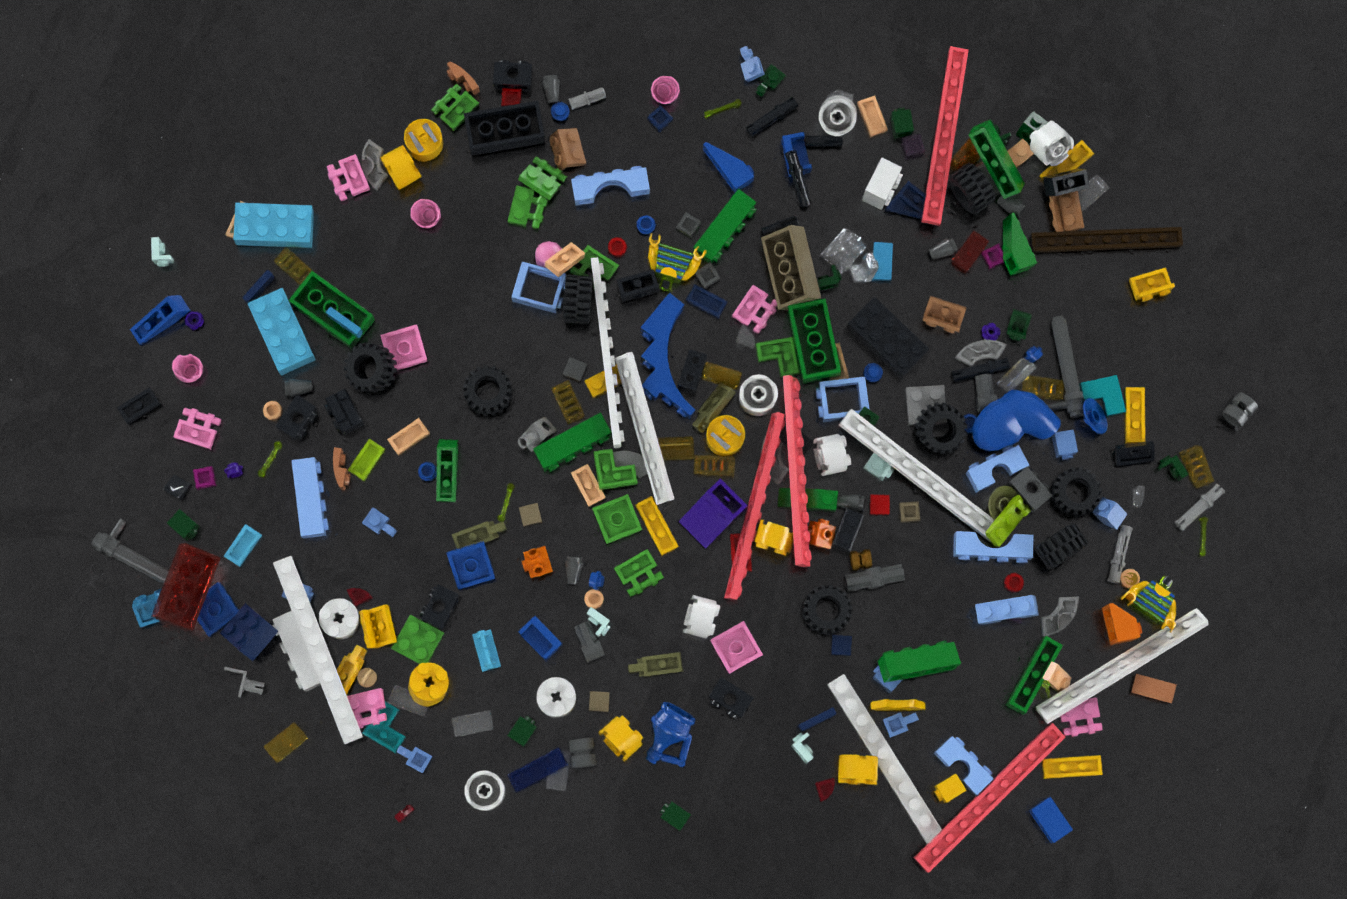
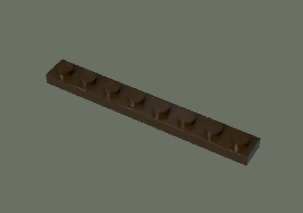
[1030,227,1183,253]

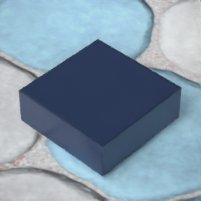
[647,105,673,132]
[831,635,852,656]

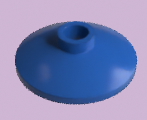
[1083,398,1108,434]

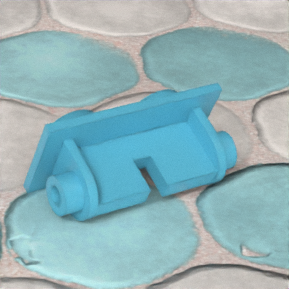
[472,629,501,672]

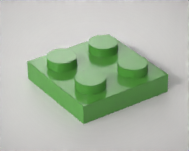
[592,494,642,545]
[391,615,445,664]

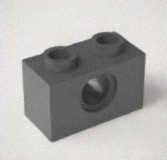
[1007,467,1053,513]

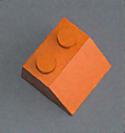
[1102,603,1142,646]

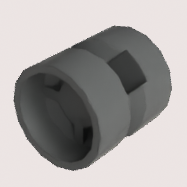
[1222,392,1258,428]
[569,738,597,768]

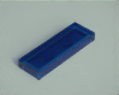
[507,747,568,793]

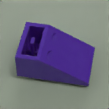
[679,478,748,549]

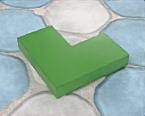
[755,337,800,378]
[593,449,638,490]

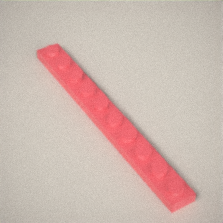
[921,46,968,226]
[783,375,812,567]
[724,412,785,600]
[914,723,1065,873]

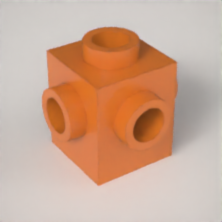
[808,519,836,549]
[522,546,553,578]

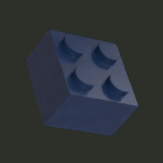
[220,603,278,661]

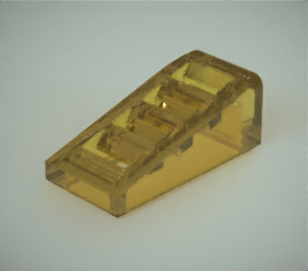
[274,247,314,285]
[1022,375,1064,400]
[551,380,585,424]
[1180,445,1214,488]
[694,455,735,477]

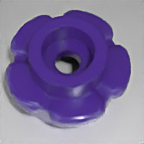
[185,311,204,330]
[982,323,1000,341]
[224,463,243,478]

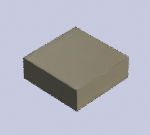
[899,501,920,523]
[519,503,542,527]
[589,691,610,712]

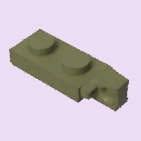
[692,383,736,433]
[452,521,507,549]
[628,652,683,677]

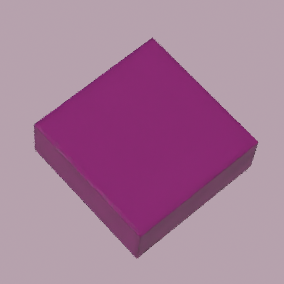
[981,244,1004,269]
[193,466,216,489]

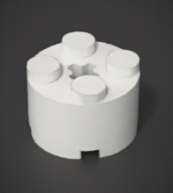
[819,95,857,136]
[1030,121,1074,166]
[739,374,778,416]
[813,434,851,476]
[683,595,720,638]
[319,599,360,640]
[537,677,576,718]
[465,770,505,811]

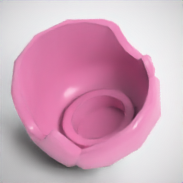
[651,76,680,104]
[410,199,441,228]
[535,241,562,268]
[172,354,203,383]

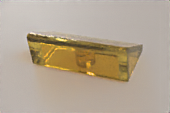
[702,362,742,390]
[657,436,694,460]
[264,722,308,763]

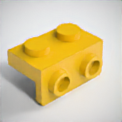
[1129,268,1175,302]
[359,605,397,649]

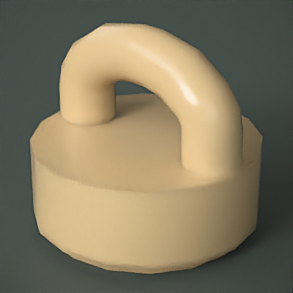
[357,668,377,688]

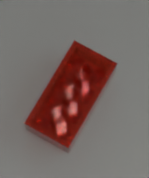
[151,543,221,631]

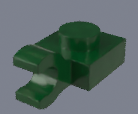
[756,64,786,97]

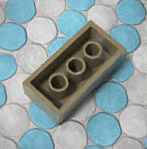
[761,225,821,310]

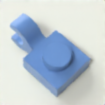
[740,46,765,82]
[362,508,397,537]
[883,712,919,738]
[397,745,432,773]

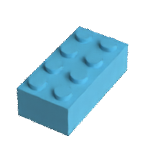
[233,203,314,248]
[247,288,316,376]

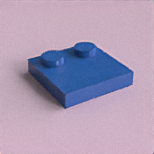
[446,541,495,590]
[187,582,239,637]

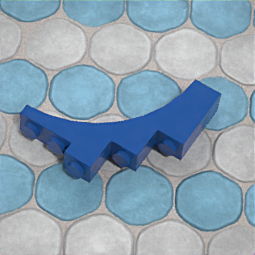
[641,293,695,419]

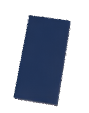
[243,270,275,303]
[685,284,728,319]
[798,707,836,732]

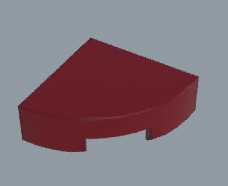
[346,588,373,607]
[815,778,835,802]
[394,804,415,823]

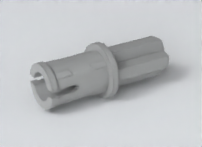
[568,88,606,110]

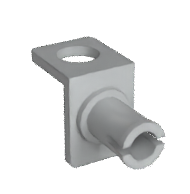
[518,417,557,452]
[224,667,265,698]

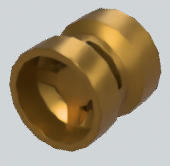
[850,549,872,570]

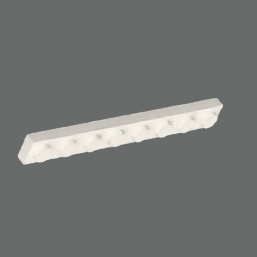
[615,352,674,505]

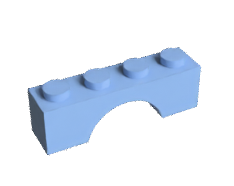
[571,166,650,206]
[953,531,1033,563]

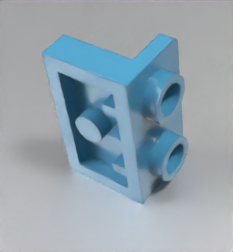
[132,588,178,628]

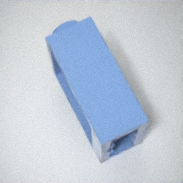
[511,262,566,313]
[815,377,870,423]

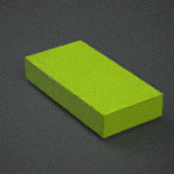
[348,439,386,481]

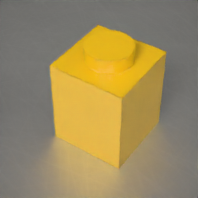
[934,774,967,803]

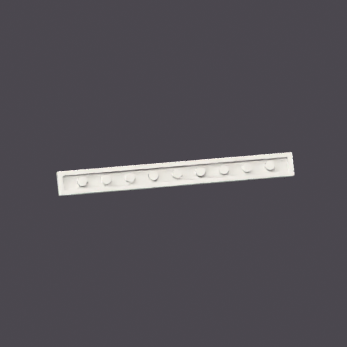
[591,257,625,448]
[839,409,994,542]
[273,556,363,745]
[1036,608,1209,724]
[827,674,942,844]

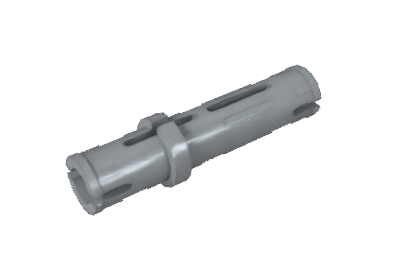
[1175,484,1225,531]
[1107,525,1133,584]

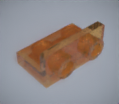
[950,138,980,170]

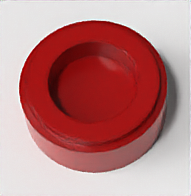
[608,237,627,257]
[1004,573,1024,593]

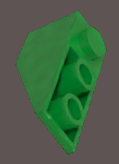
[1003,212,1037,276]

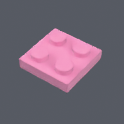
[380,324,428,371]
[710,621,763,674]

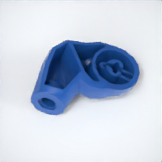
[972,390,1061,451]

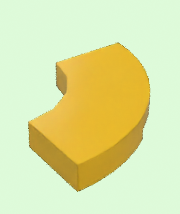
[871,699,926,712]

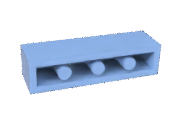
[292,457,329,539]

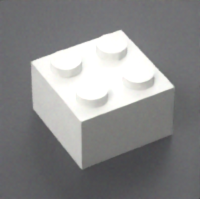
[862,158,903,210]

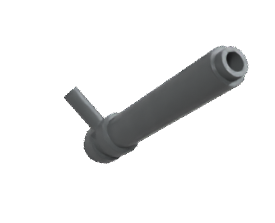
[1047,316,1084,418]
[92,519,190,593]

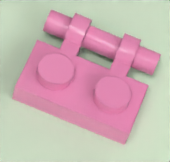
[327,154,370,201]
[732,285,777,334]
[173,408,221,450]
[347,688,387,729]
[1060,697,1103,737]

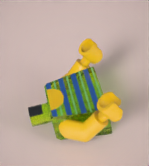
[648,233,706,291]
[1121,576,1176,633]

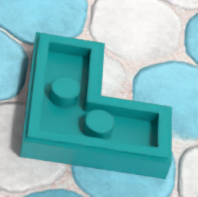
[1079,375,1126,416]
[362,701,406,753]

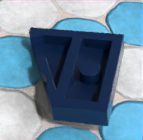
[885,181,926,219]

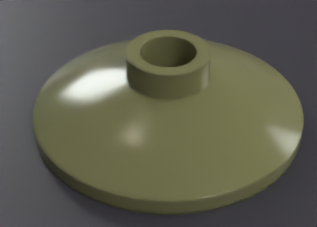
[988,486,1018,521]

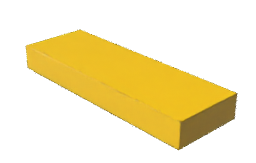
[1039,140,1094,180]
[1125,387,1145,444]
[635,496,679,556]
[1042,755,1103,779]

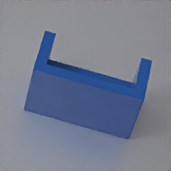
[781,132,812,177]
[518,616,562,661]
[1028,797,1073,843]

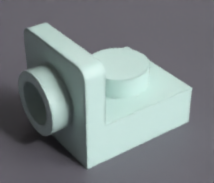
[151,237,174,267]
[863,453,895,481]
[587,607,611,638]
[791,732,814,764]

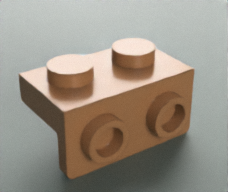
[549,128,586,171]
[923,296,966,333]

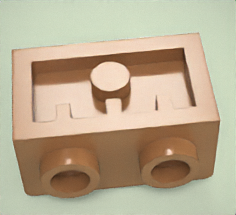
[1049,191,1084,232]

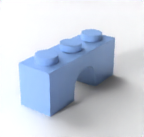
[965,445,1029,493]
[975,595,1039,625]
[934,736,993,796]

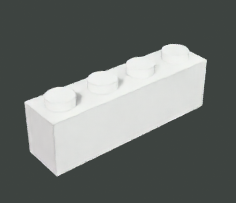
[272,611,321,692]

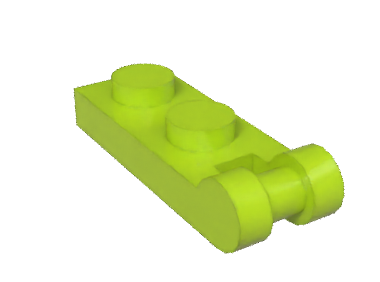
[985,495,1031,547]

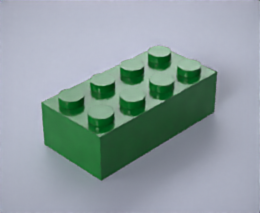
[289,271,375,349]
[788,298,841,384]

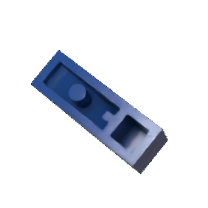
[703,142,755,193]
[130,295,190,345]

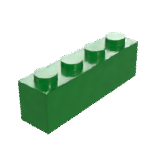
[969,119,1025,199]
[693,189,757,264]
[533,413,612,472]
[1006,636,1063,715]
[877,641,961,683]

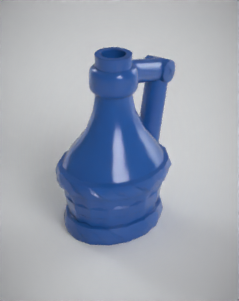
[646,702,696,767]

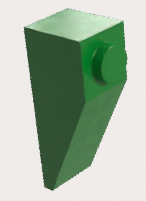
[436,439,458,502]
[777,488,838,513]

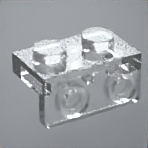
[820,228,866,274]

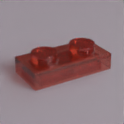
[951,231,989,272]

